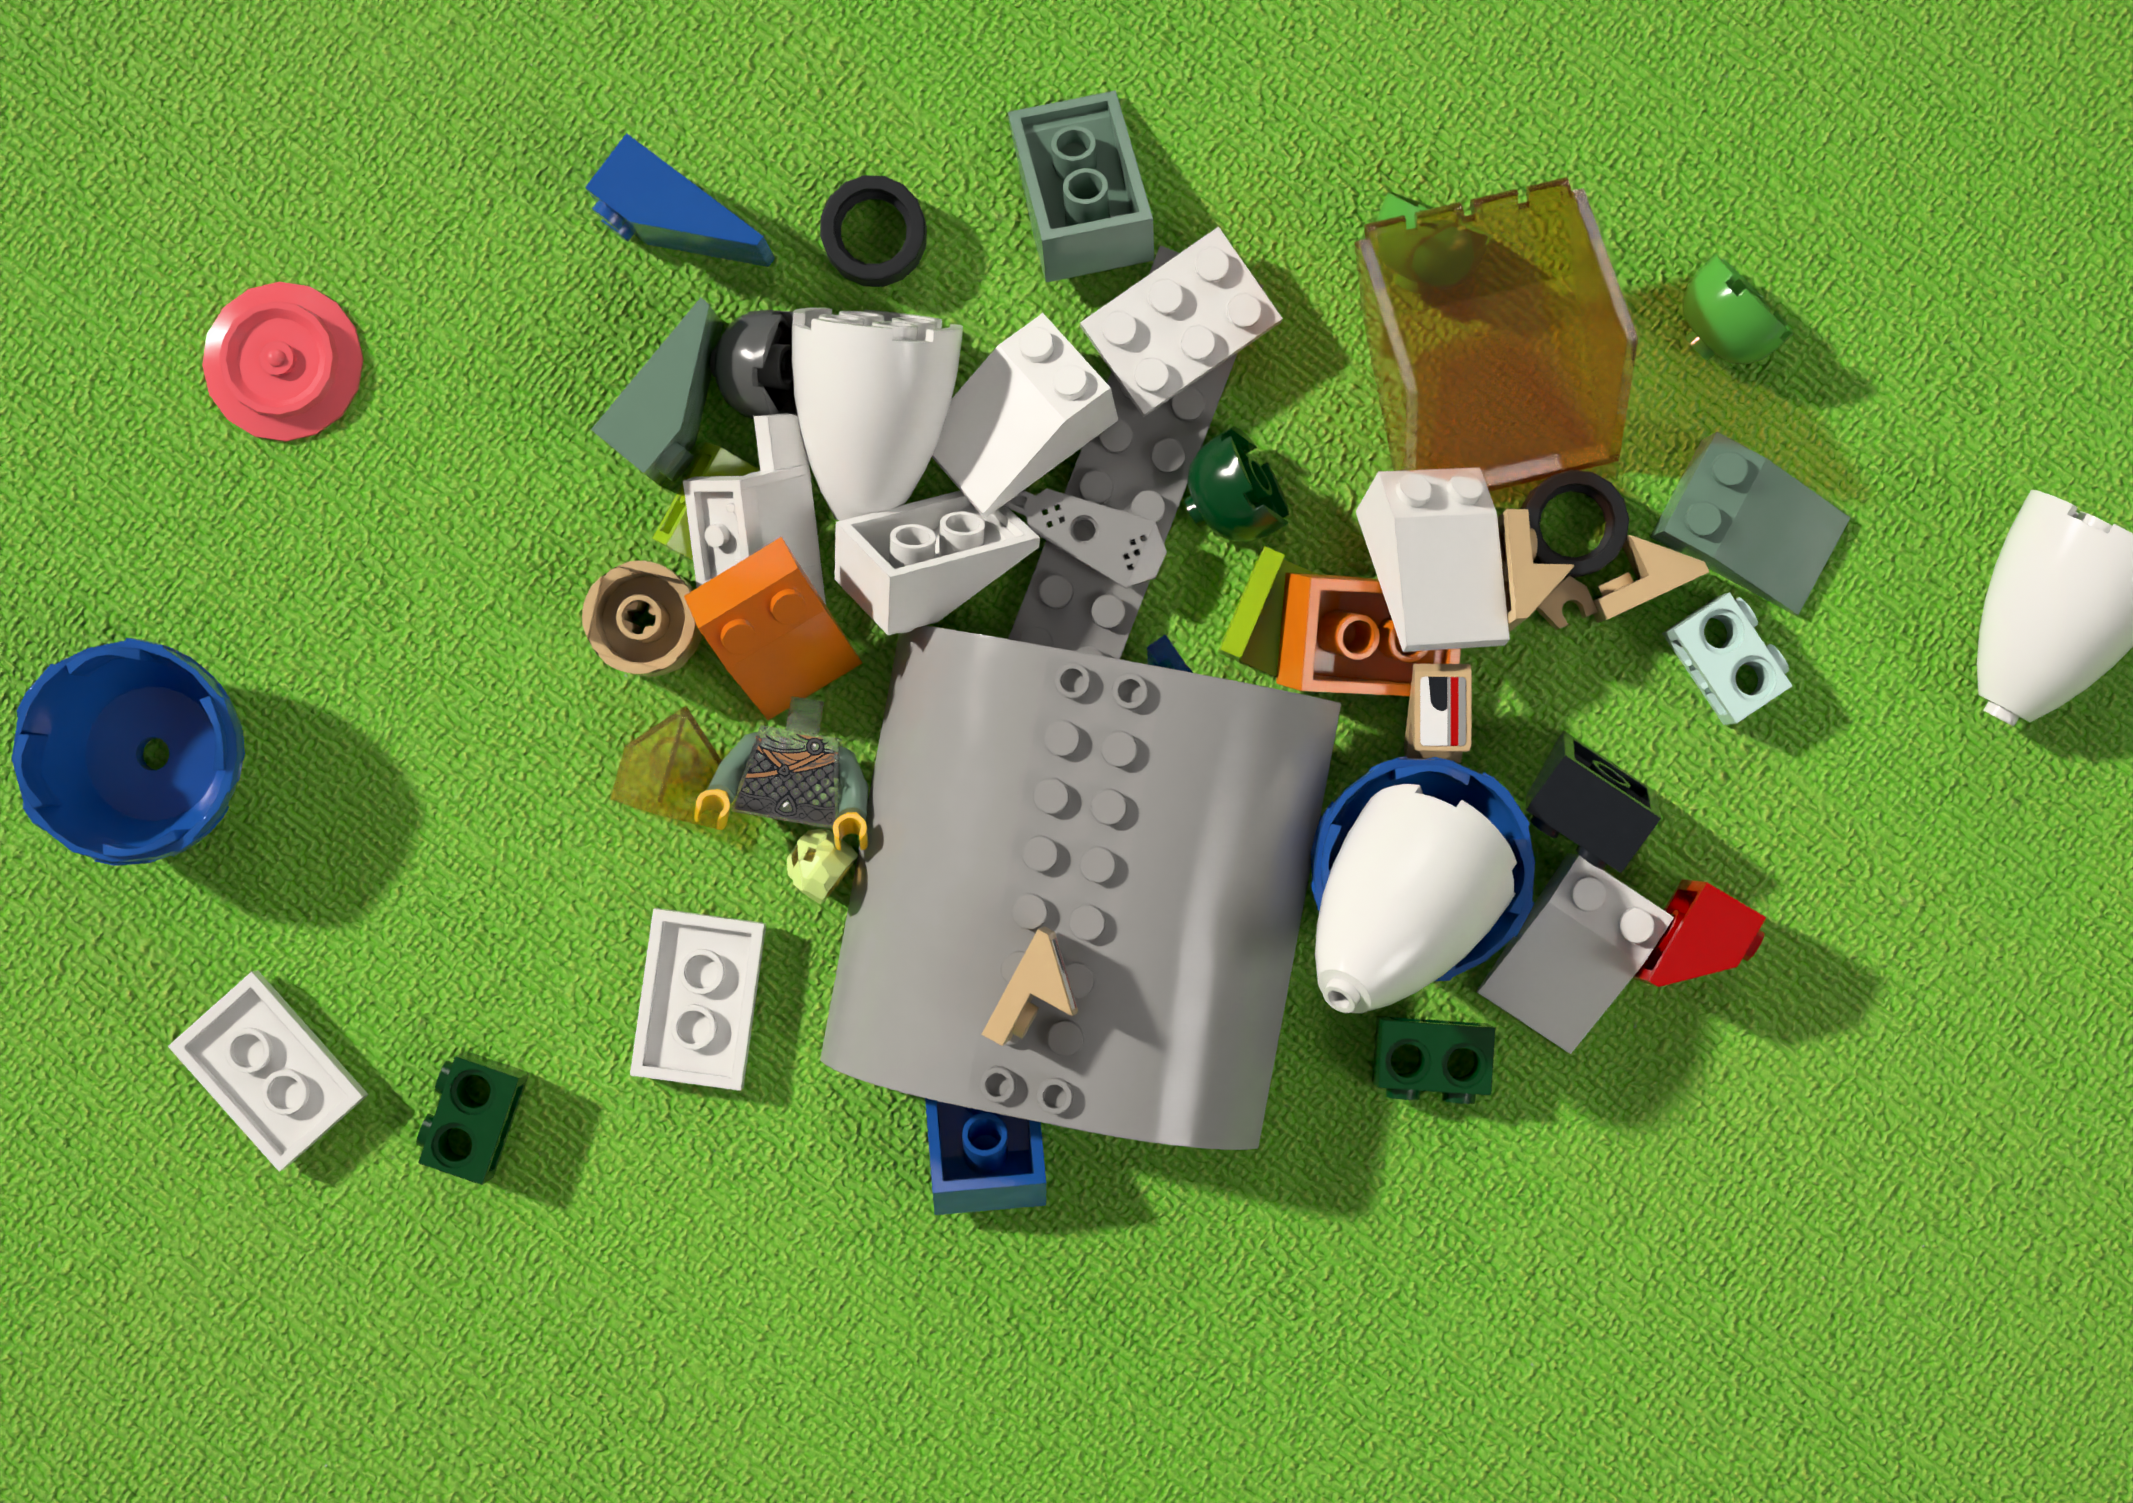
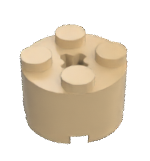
[582,560,702,677]

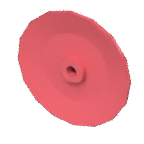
[202,282,364,442]

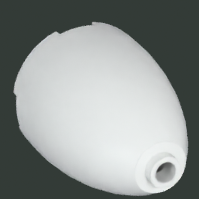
[791,308,963,521]
[1977,490,2133,726]
[1315,784,1517,1013]

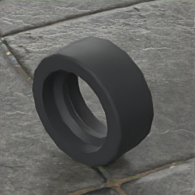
[820,175,927,287]
[1520,470,1629,578]

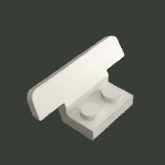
[683,413,826,605]

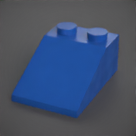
[585,133,775,267]
[925,1098,1046,1215]

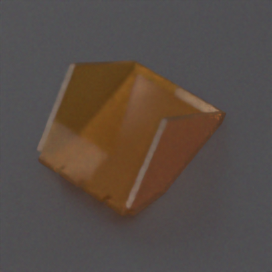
[1354,177,1639,492]

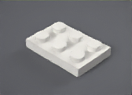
[1080,227,1283,417]
[630,908,766,1091]
[168,970,369,1172]

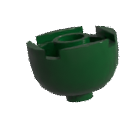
[1185,426,1289,542]

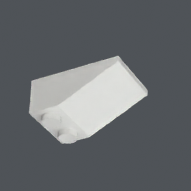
[931,313,1118,518]
[1356,467,1510,652]
[835,490,1040,636]
[1476,853,1674,1054]

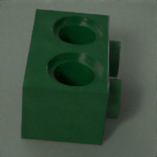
[1372,1016,1496,1104]
[416,1051,530,1185]

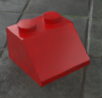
[1633,879,1767,987]

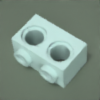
[1662,592,1792,725]

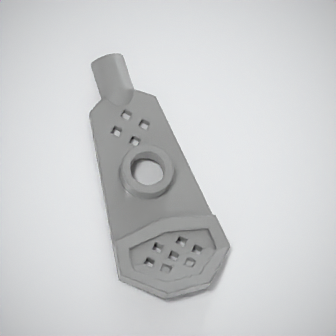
[1003,489,1167,589]

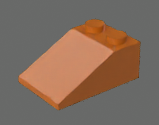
[684,537,862,720]
[1276,573,1461,696]

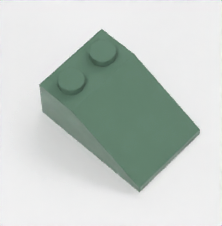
[1008,90,1154,282]
[591,297,723,486]
[1650,432,1850,616]

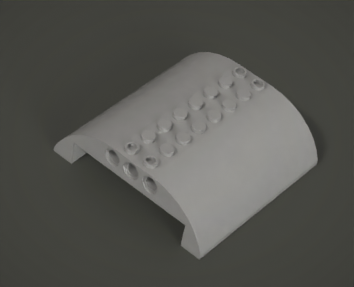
[820,626,1341,1150]

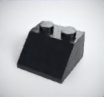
[1526,731,1661,873]

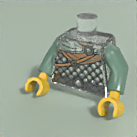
[694,696,869,850]

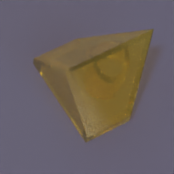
[610,706,722,829]

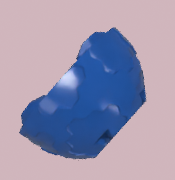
[12,638,245,866]
[1310,756,1535,982]

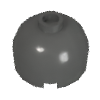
[710,310,797,419]

